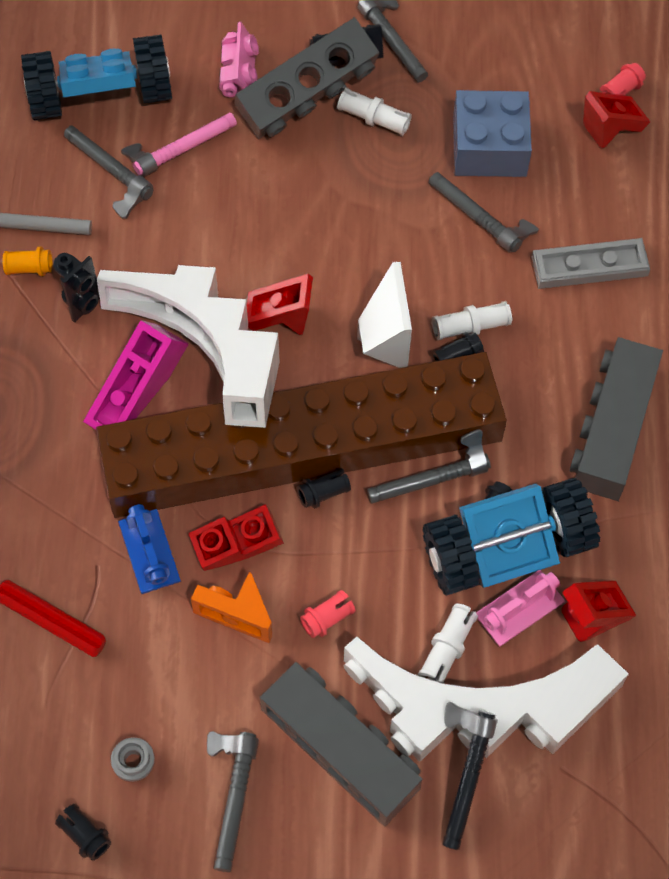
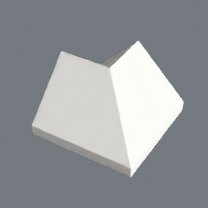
[357,262,412,368]

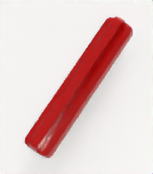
[0,580,106,657]

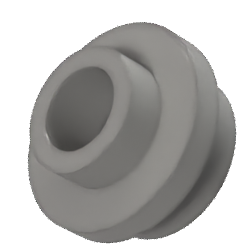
[111,737,155,782]

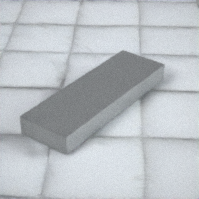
[531,238,650,289]

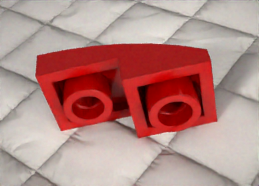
[188,504,284,571]

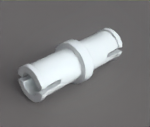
[337,88,412,136]
[432,301,512,340]
[418,604,478,684]

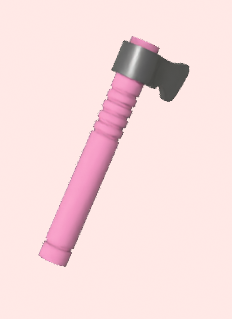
[121,113,237,177]

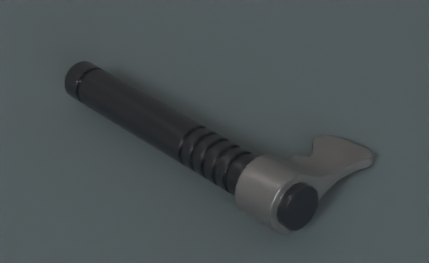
[442,702,498,850]

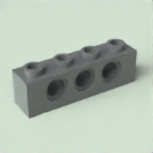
[234,17,379,140]

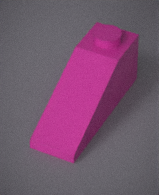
[83,320,189,430]

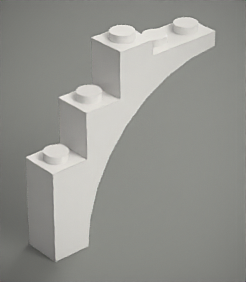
[97,265,280,428]
[344,637,629,762]

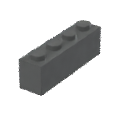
[569,337,663,502]
[260,662,423,827]

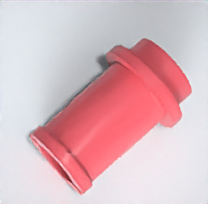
[600,63,646,95]
[300,590,356,638]

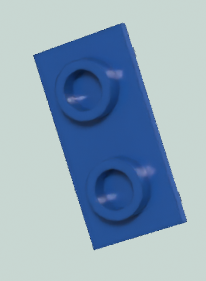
[118,504,181,594]

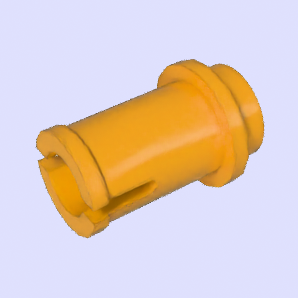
[2,246,53,277]

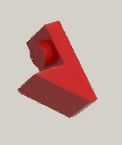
[583,91,650,149]
[247,273,313,335]
[561,581,636,642]

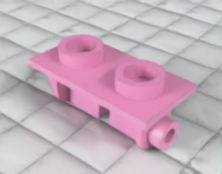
[219,22,259,97]
[476,570,565,647]

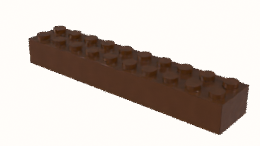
[96,352,507,518]

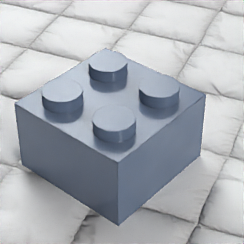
[453,90,532,177]

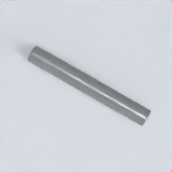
[0,213,92,235]

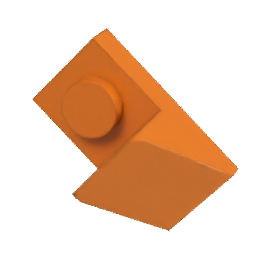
[191,572,272,643]

